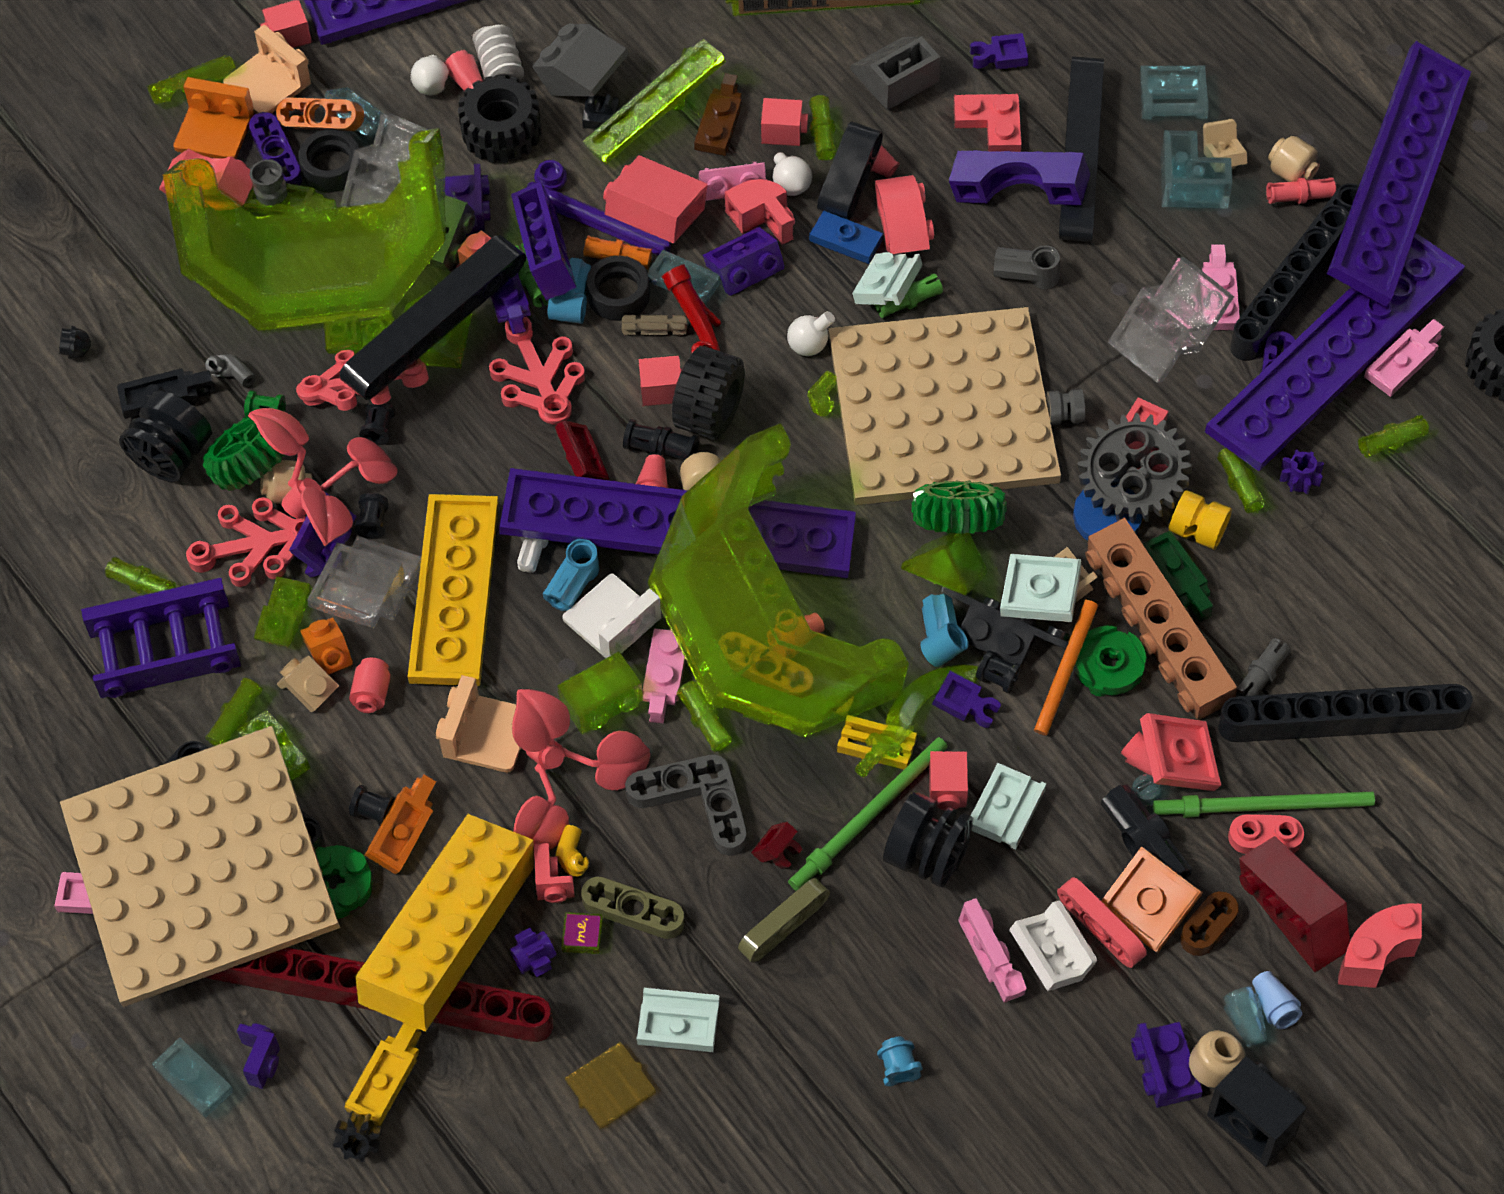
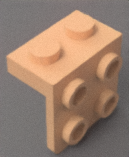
[223,25,311,114]
[436,675,521,773]

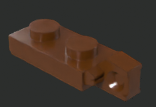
[694,73,742,156]

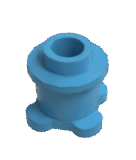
[877,1037,923,1086]

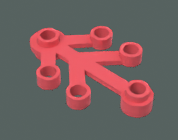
[489,317,585,425]
[296,350,429,411]
[186,497,306,587]

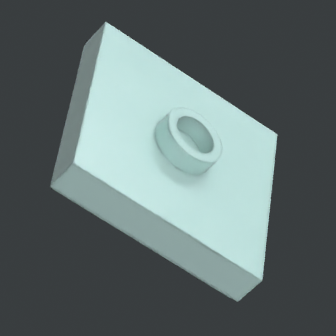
[1000,554,1081,622]

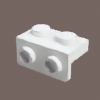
[1009,901,1097,991]

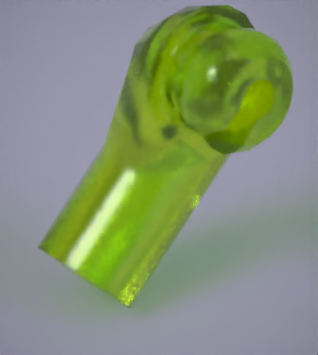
[807,371,837,417]

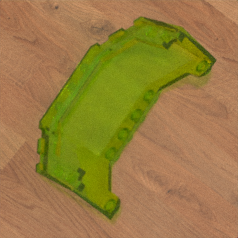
[163,128,446,331]
[648,423,909,738]

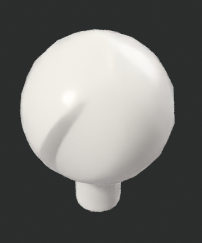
[411,55,449,95]
[772,152,812,196]
[787,311,835,356]

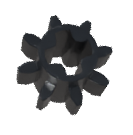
[333,1111,382,1162]

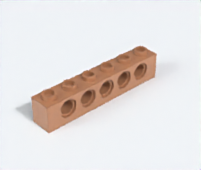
[1085,518,1237,720]

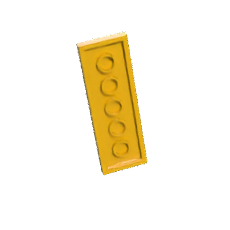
[407,494,499,686]

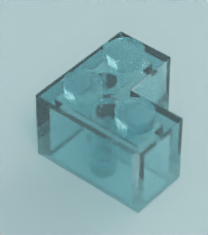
[1160,130,1232,208]

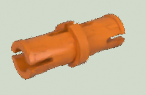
[583,235,653,270]

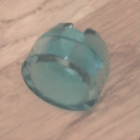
[1132,774,1161,807]

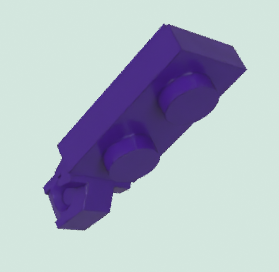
[490,273,531,334]

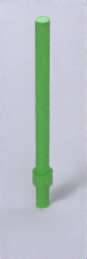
[788,737,948,891]
[1153,792,1375,818]

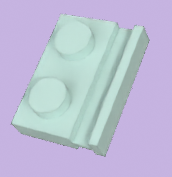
[852,252,923,305]
[971,763,1046,850]
[637,988,720,1052]

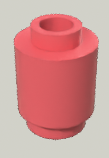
[349,658,391,713]

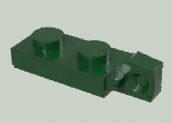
[1143,530,1213,622]

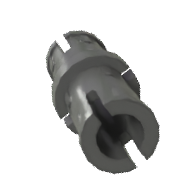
[1236,638,1291,697]

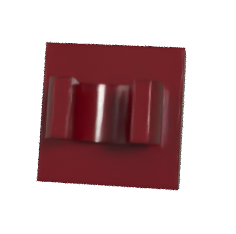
[751,822,802,869]

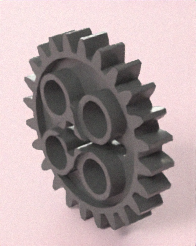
[1078,413,1192,523]

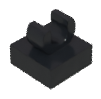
[582,94,619,131]

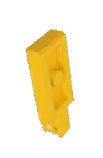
[344,1023,421,1126]

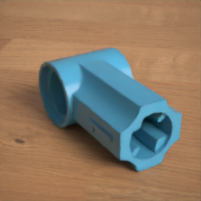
[548,258,591,324]
[543,539,600,611]
[921,593,968,667]

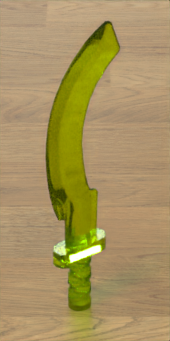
[855,665,978,777]

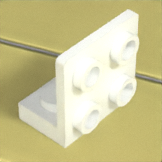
[563,573,661,662]

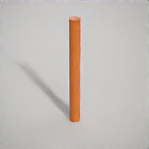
[1034,600,1098,736]

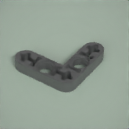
[625,755,747,856]

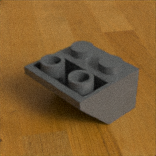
[850,36,941,110]

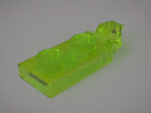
[147,55,236,104]
[244,183,338,222]

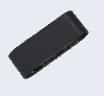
[817,121,883,220]

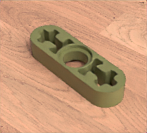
[581,877,685,939]
[738,878,830,963]

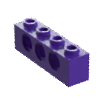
[511,182,577,300]

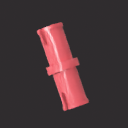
[1266,177,1336,204]

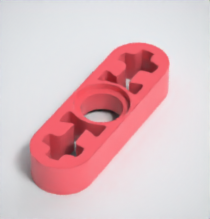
[1057,877,1147,968]

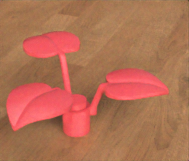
[248,408,398,546]
[512,689,650,850]

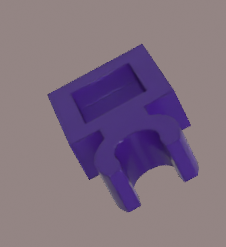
[970,33,1028,69]
[932,671,1001,728]

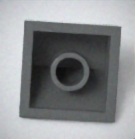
[532,23,629,96]

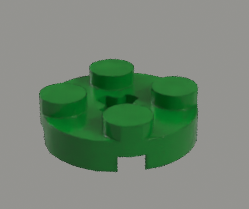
[1074,626,1146,697]
[315,845,373,919]

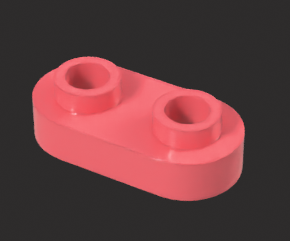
[1228,814,1304,854]

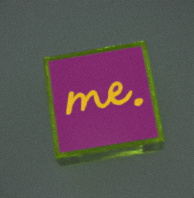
[561,912,603,954]

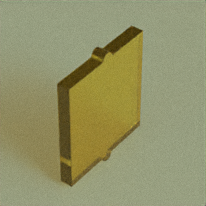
[565,1042,656,1129]

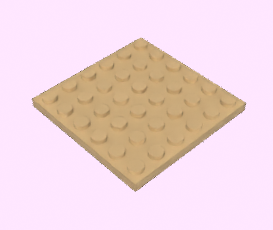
[829,307,1061,505]
[60,726,340,1007]

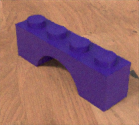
[949,150,1090,205]

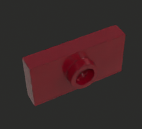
[555,420,609,480]

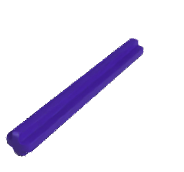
[526,181,671,257]

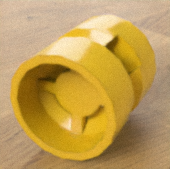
[1169,490,1232,550]

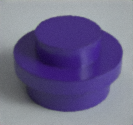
[534,160,567,191]

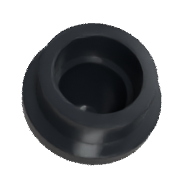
[59,326,91,359]

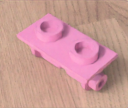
[699,162,766,200]

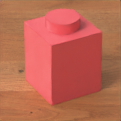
[260,0,312,48]
[761,98,808,146]
[639,356,682,406]
[929,751,968,810]

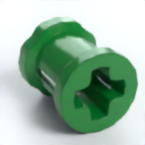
[244,390,286,418]

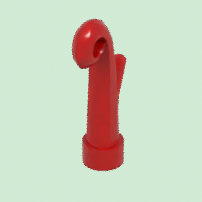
[662,264,721,354]

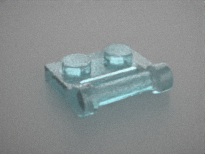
[1140,66,1208,119]

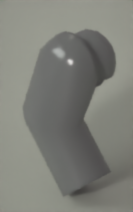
[205,355,256,388]

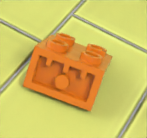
[173,77,255,159]

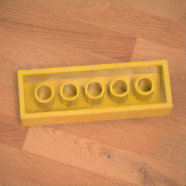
[356,814,534,1032]

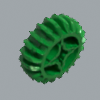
[203,417,285,491]
[912,480,1007,534]

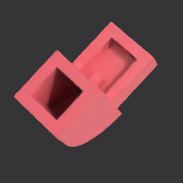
[725,179,795,245]

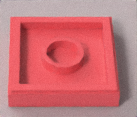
[1140,713,1221,791]

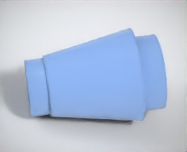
[1252,971,1302,1029]

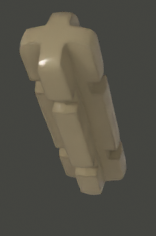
[621,315,687,335]

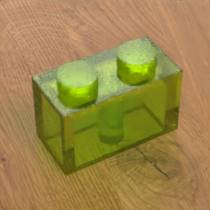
[557,651,643,734]

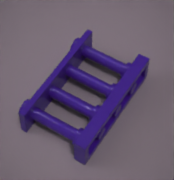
[81,578,241,698]

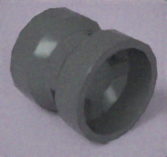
[249,159,288,206]
[1046,389,1085,425]

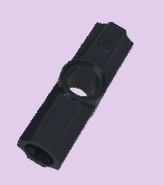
[1101,784,1192,879]

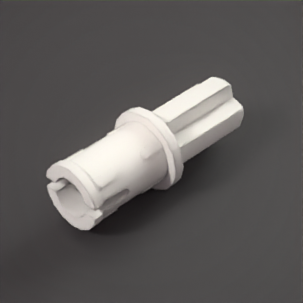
[517,537,549,573]

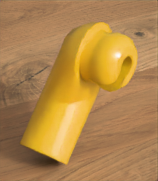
[555,825,589,877]

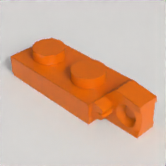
[365,774,436,874]

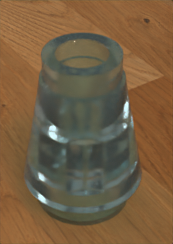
[1223,986,1268,1047]

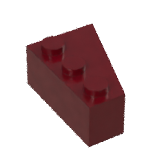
[1239,836,1350,973]

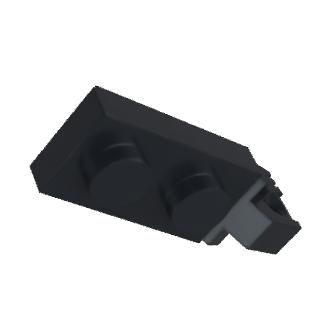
[117,368,215,419]

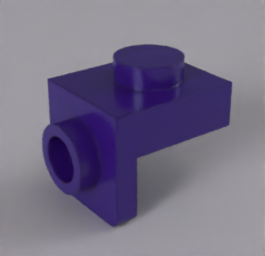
[237,1023,280,1089]

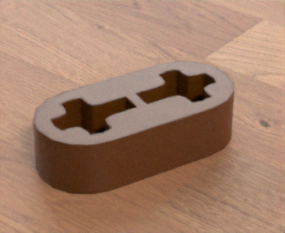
[1180,891,1239,956]

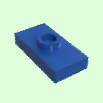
[809,211,883,264]

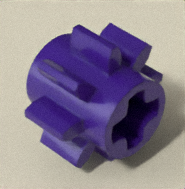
[1280,450,1324,494]
[510,928,556,977]

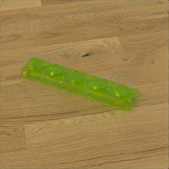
[583,38,726,165]

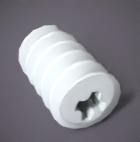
[472,25,524,82]

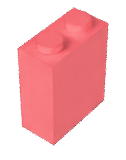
[603,155,708,244]

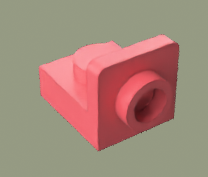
[534,843,575,903]

